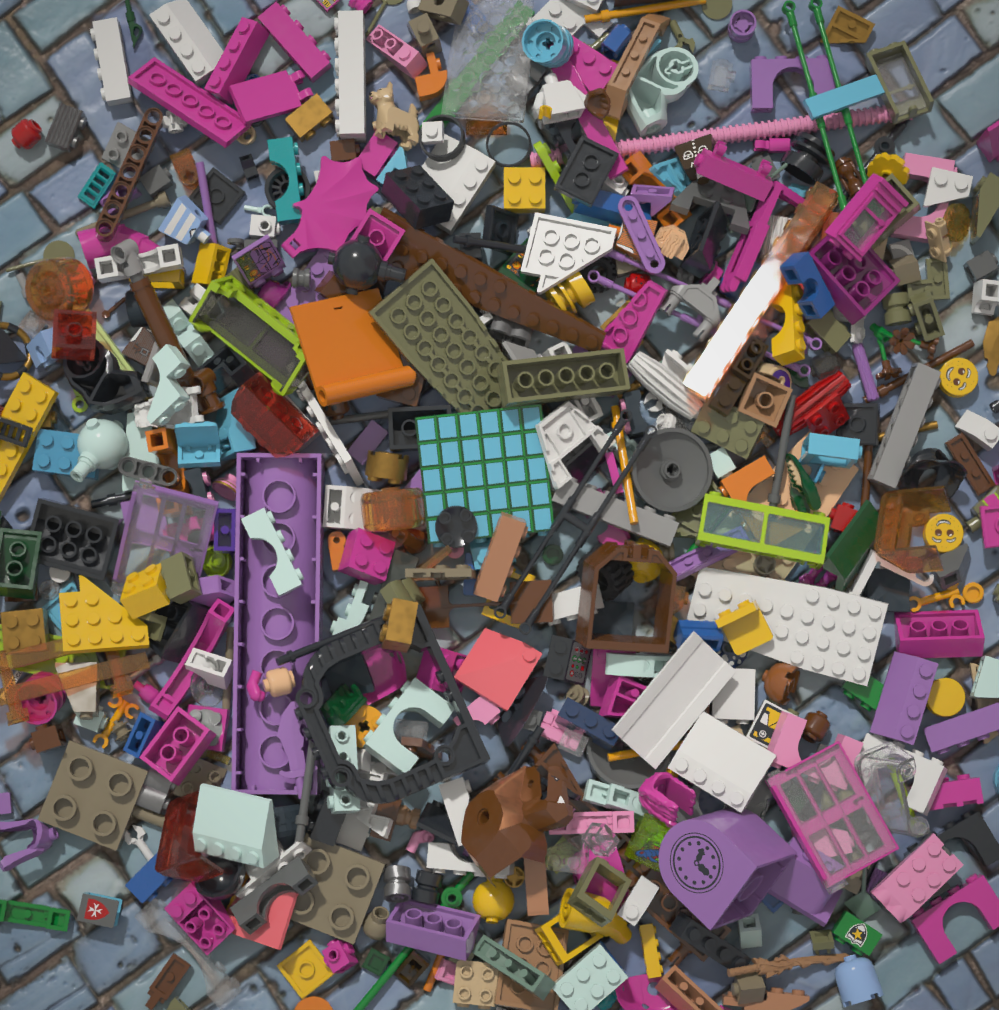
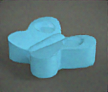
[788,183,811,197]

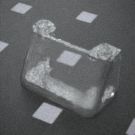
[854,741,930,838]

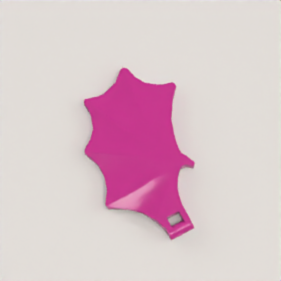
[281,156,379,259]

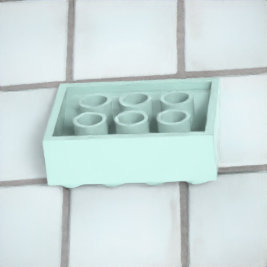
[192,783,279,868]

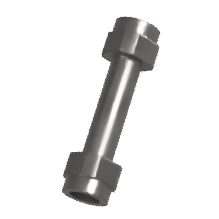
[119,653,166,689]

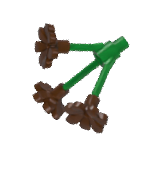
[869,323,940,381]

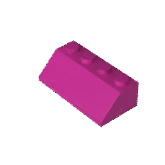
[894,609,985,658]

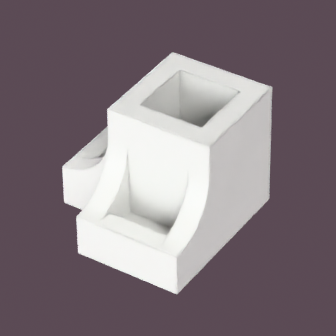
[971,279,999,316]

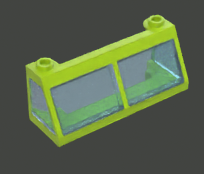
[695,491,830,570]

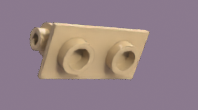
[924,217,951,263]

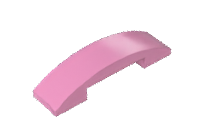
[549,811,634,835]

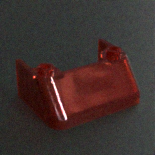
[155,785,224,882]

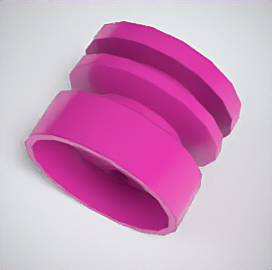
[14,671,67,725]

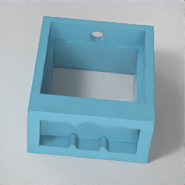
[800,433,863,469]

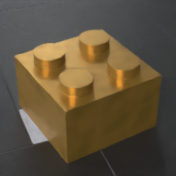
[379,598,418,653]
[0,608,51,656]

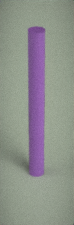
[196,161,217,244]

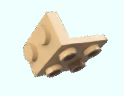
[452,960,498,1010]

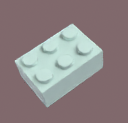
[552,943,628,1010]

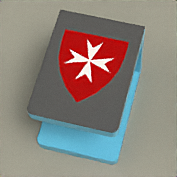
[77,892,123,928]

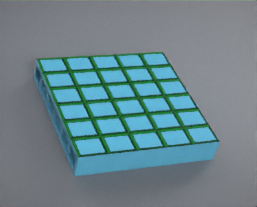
[415,404,554,547]

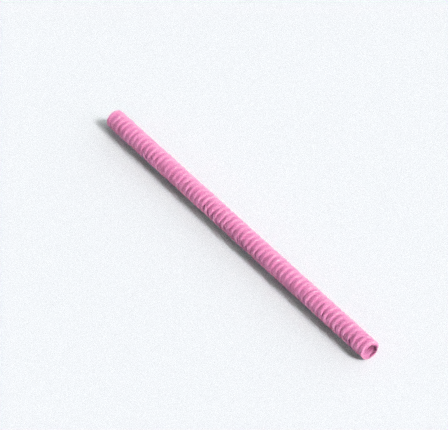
[529,105,913,167]

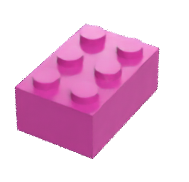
[139,706,217,786]

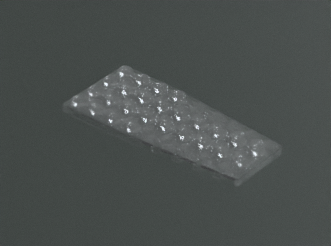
[441,0,534,123]

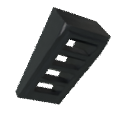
[0,415,33,448]

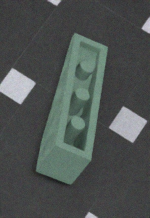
[472,934,555,1001]

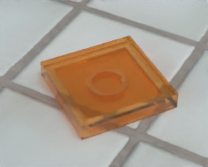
[412,545,452,579]

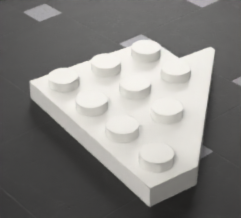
[521,212,617,295]

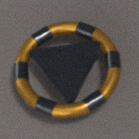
[0,322,33,381]

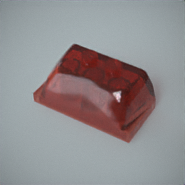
[231,371,319,458]

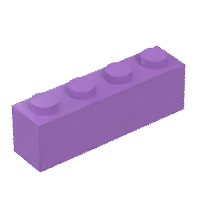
[923,702,999,755]

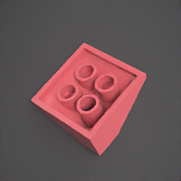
[454,628,543,712]
[227,879,298,950]

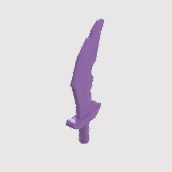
[277,695,318,799]

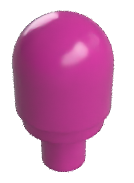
[132,680,159,704]

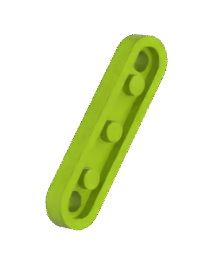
[533,141,574,214]

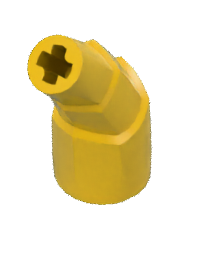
[559,888,632,944]

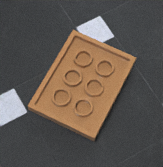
[493,919,569,1010]

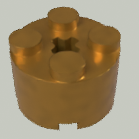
[365,450,409,484]

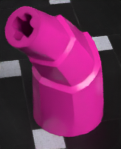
[77,224,160,269]

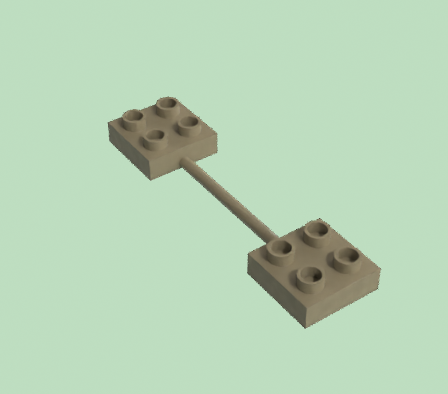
[38,740,386,945]

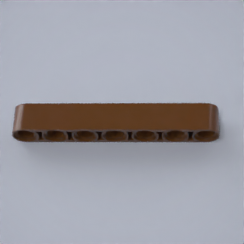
[95,107,163,242]

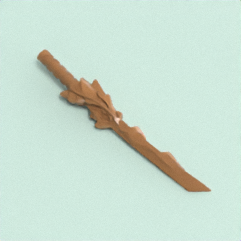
[727,953,850,979]

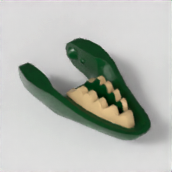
[785,454,821,513]

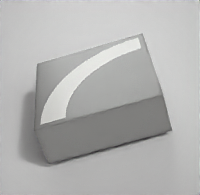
[888,239,915,259]

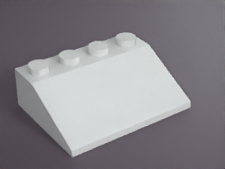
[422,134,496,235]
[668,711,777,813]

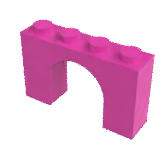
[909,873,999,964]

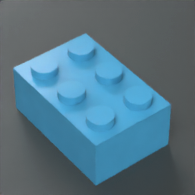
[32,429,100,480]

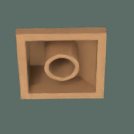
[737,372,793,428]

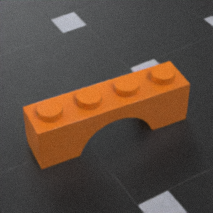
[622,151,692,227]

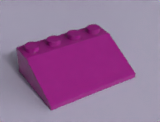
[808,226,901,325]

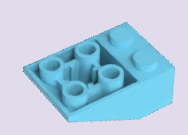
[215,388,256,461]

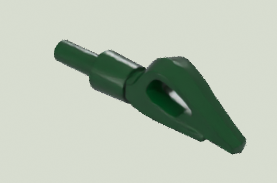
[125,0,143,48]

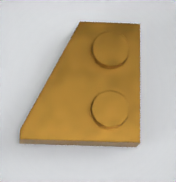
[820,5,875,44]

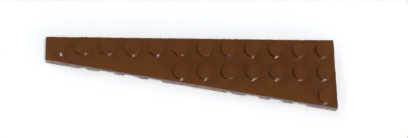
[380,207,607,351]

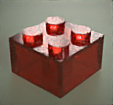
[51,309,97,361]

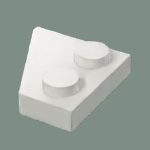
[923,167,973,208]

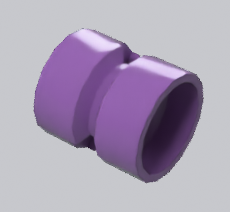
[727,9,757,43]

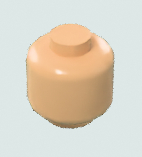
[262,667,296,697]

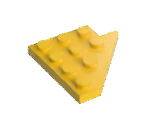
[59,575,149,655]

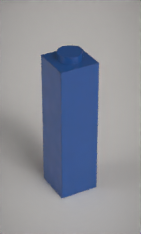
[572,190,651,225]

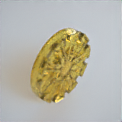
[943,203,971,242]

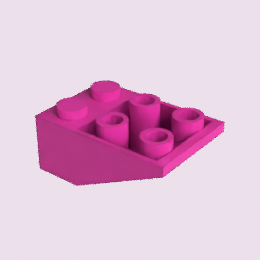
[164,879,236,955]

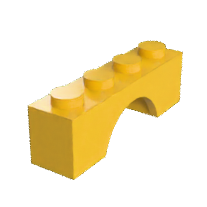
[769,280,806,366]

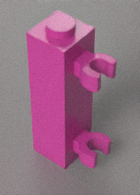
[694,140,773,202]

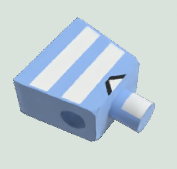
[158,195,212,245]

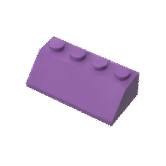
[869,651,938,745]
[386,899,481,961]

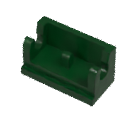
[320,684,367,726]

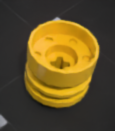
[545,272,595,315]

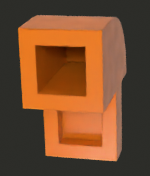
[415,52,448,102]

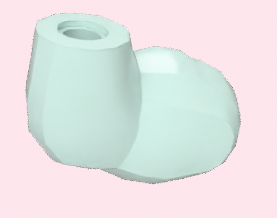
[626,47,699,138]

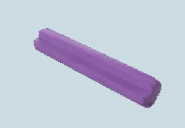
[852,343,879,402]

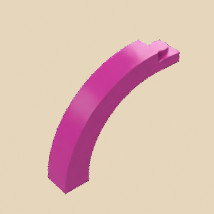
[148,598,234,720]

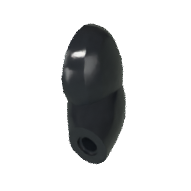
[63,337,152,415]

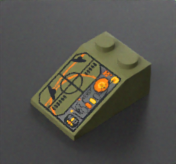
[969,172,999,246]

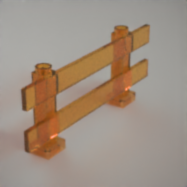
[0,639,150,726]

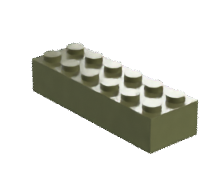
[496,348,630,408]

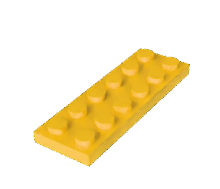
[0,372,59,502]

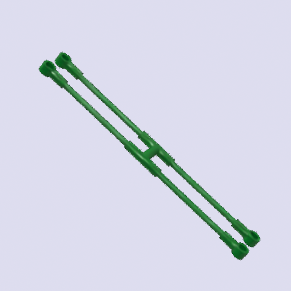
[781,0,881,220]

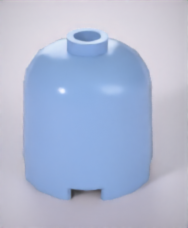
[834,954,884,1008]

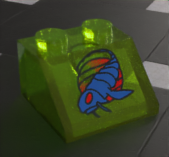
[624,813,671,873]

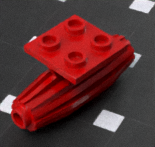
[772,370,852,437]

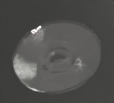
[190,673,223,707]

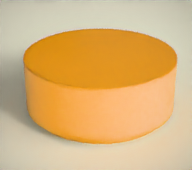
[962,582,984,604]

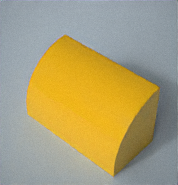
[191,243,231,287]

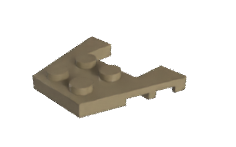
[405,565,477,582]

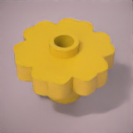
[867,152,910,185]

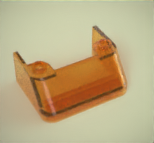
[874,486,952,573]

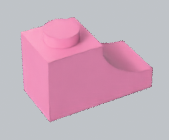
[453,696,501,726]

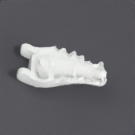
[133,386,204,429]

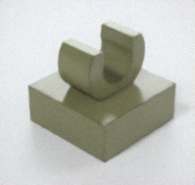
[809,929,834,955]

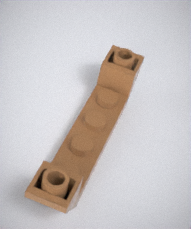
[606,12,671,121]

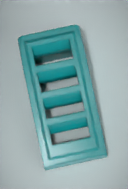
[77,162,118,209]

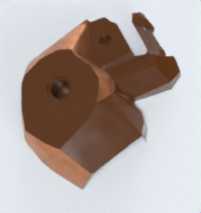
[461,765,573,887]

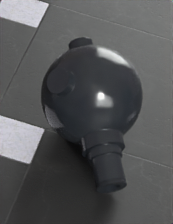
[327,234,407,295]

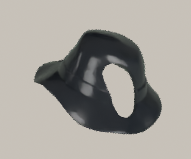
[898,448,968,505]

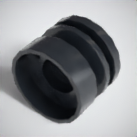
[780,132,835,186]

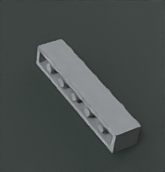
[867,362,941,489]
[552,477,679,548]

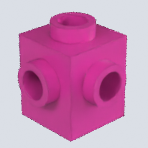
[322,939,359,973]

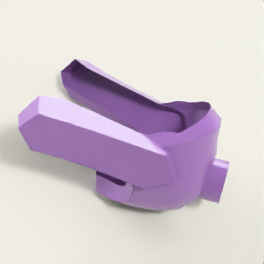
[0,819,59,872]

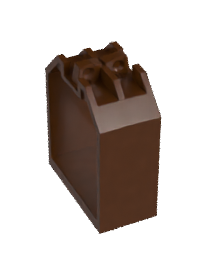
[575,540,677,653]

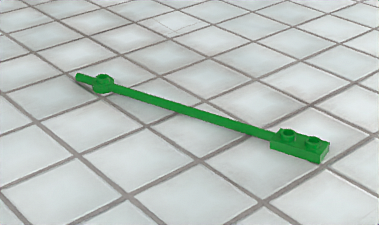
[353,871,474,1010]

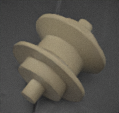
[566,684,590,706]
[110,720,132,742]

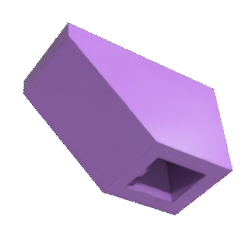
[191,575,235,607]

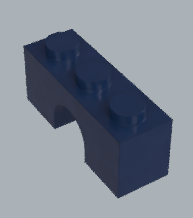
[555,697,619,752]

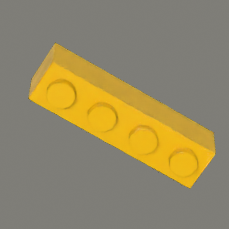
[638,923,663,979]

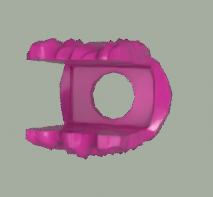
[638,772,696,828]

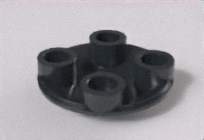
[435,506,477,548]

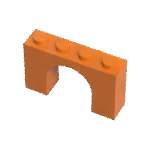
[145,427,194,517]
[718,455,807,546]

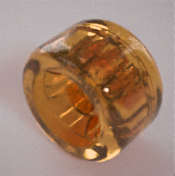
[25,256,94,322]
[360,487,426,532]

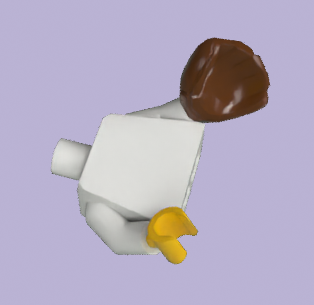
[533,73,611,125]

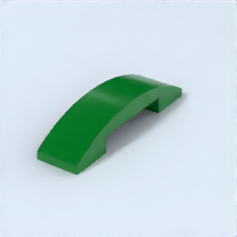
[0,899,71,932]

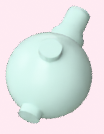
[70,418,128,482]

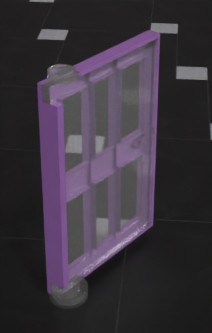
[111,478,219,596]

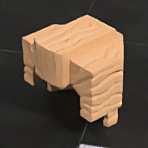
[654,225,689,260]

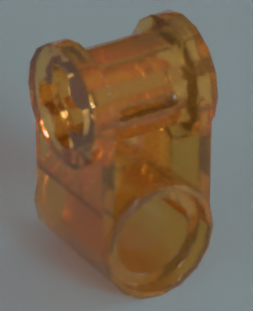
[169,147,199,190]

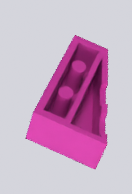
[599,676,647,719]
[910,774,984,812]

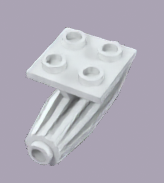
[627,349,703,420]

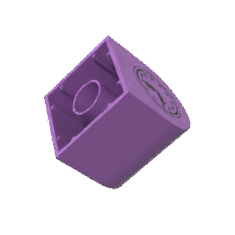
[659,807,797,930]

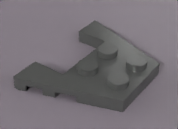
[669,179,750,235]

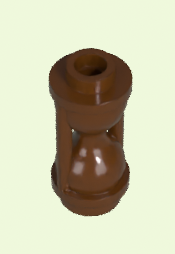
[835,157,863,199]

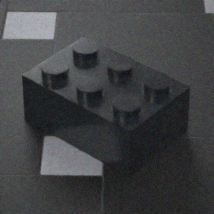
[381,165,454,230]

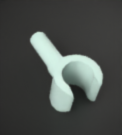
[244,204,273,216]

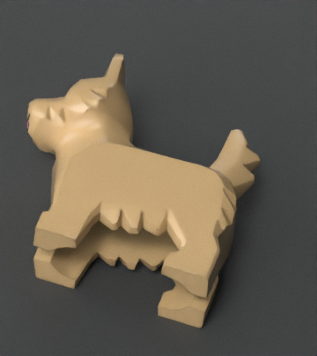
[369,82,420,151]

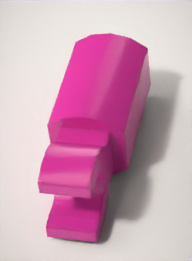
[753,138,790,153]

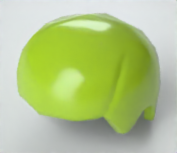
[203,546,233,577]

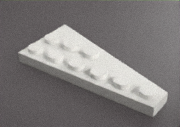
[286,362,364,487]

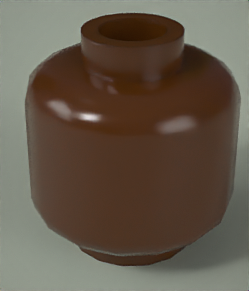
[801,711,831,743]

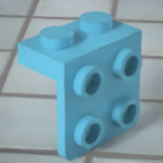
[175,421,221,468]

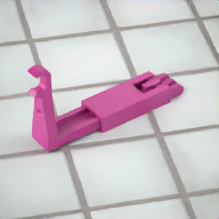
[720,181,827,293]

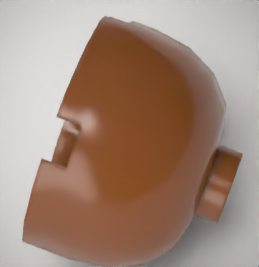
[762,662,800,706]

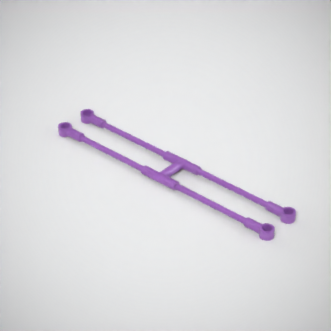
[587,249,822,377]

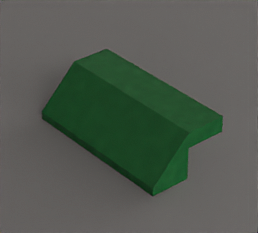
[823,500,886,592]

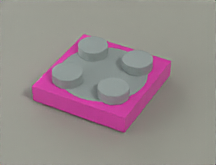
[187,704,230,752]

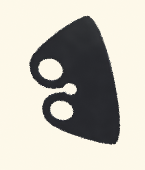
[498,676,548,747]

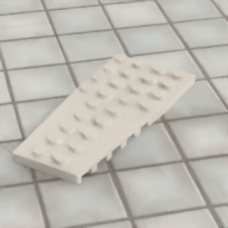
[687,567,888,686]

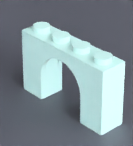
[362,677,455,775]

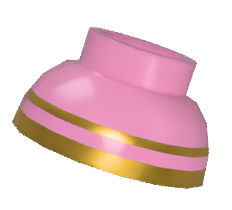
[212,474,236,501]

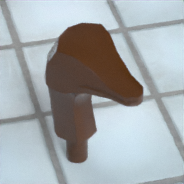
[392,525,428,555]

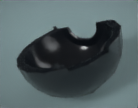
[194,855,246,900]

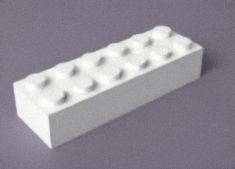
[334,10,367,143]

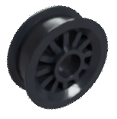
[264,168,311,210]

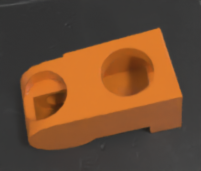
[328,531,347,572]

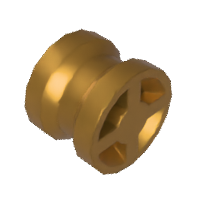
[504,866,525,888]

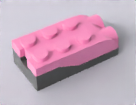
[869,833,964,923]

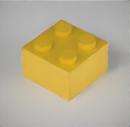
[504,167,545,213]
[120,563,170,619]

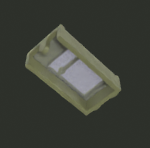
[865,40,934,124]

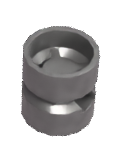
[383,865,411,903]

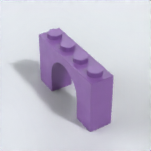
[749,55,835,113]

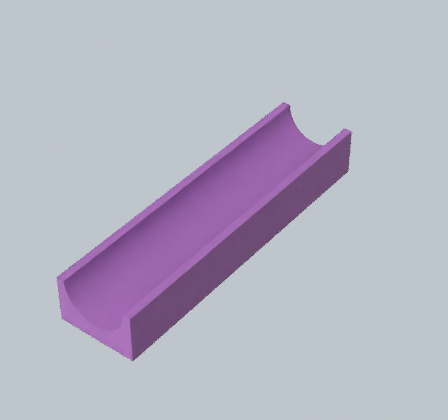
[231,453,325,795]

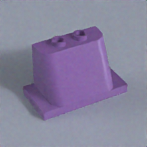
[768,836,844,927]

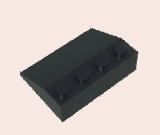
[30,498,124,581]

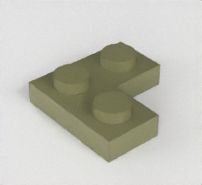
[906,257,950,302]

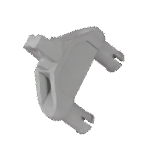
[659,277,721,342]

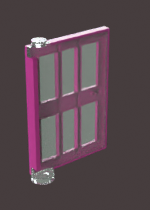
[765,741,899,895]

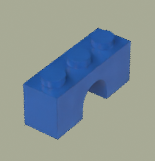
[779,252,835,320]

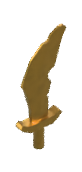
[983,316,999,376]

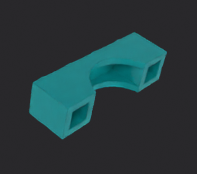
[267,137,304,226]

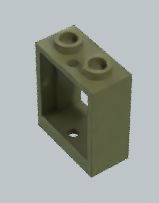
[567,856,632,927]

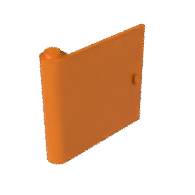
[289,288,416,407]

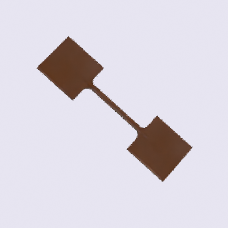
[419,580,553,629]

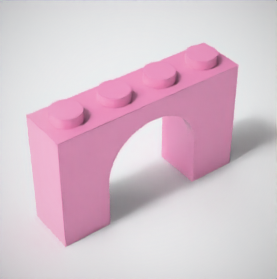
[890,153,957,244]
[767,711,864,792]

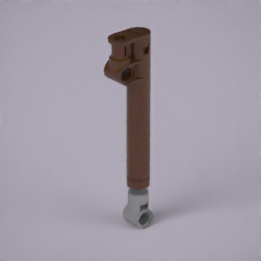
[111,239,226,415]

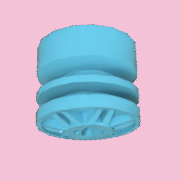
[522,19,574,68]

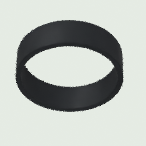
[419,114,466,162]
[486,121,532,167]

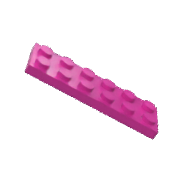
[128,57,252,148]

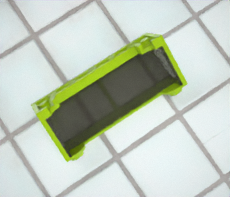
[188,275,309,396]

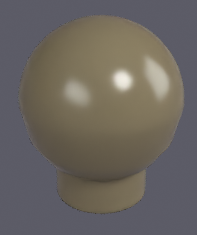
[362,906,389,940]

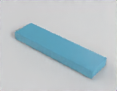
[802,74,885,121]

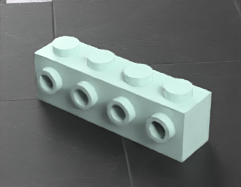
[326,725,360,814]

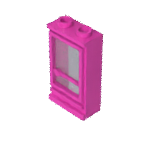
[825,173,909,262]

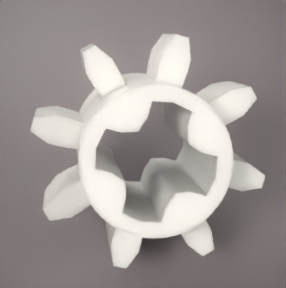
[163,110,188,134]

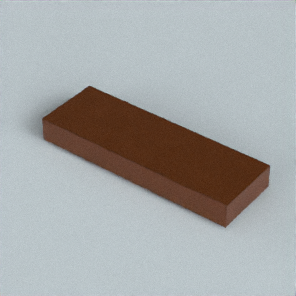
[944,432,996,496]

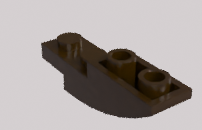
[708,335,769,417]

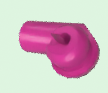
[246,670,265,702]

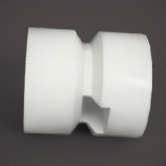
[178,283,214,316]

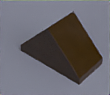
[393,949,431,988]

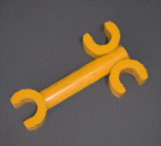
[909,583,965,612]
[92,692,140,749]

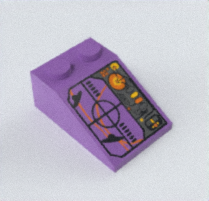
[231,234,286,288]

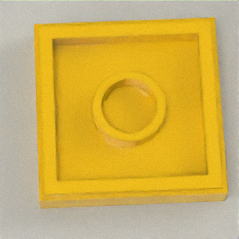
[277,939,335,999]

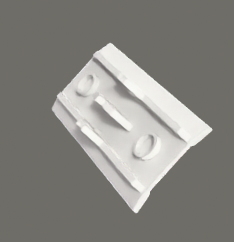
[612,631,736,769]

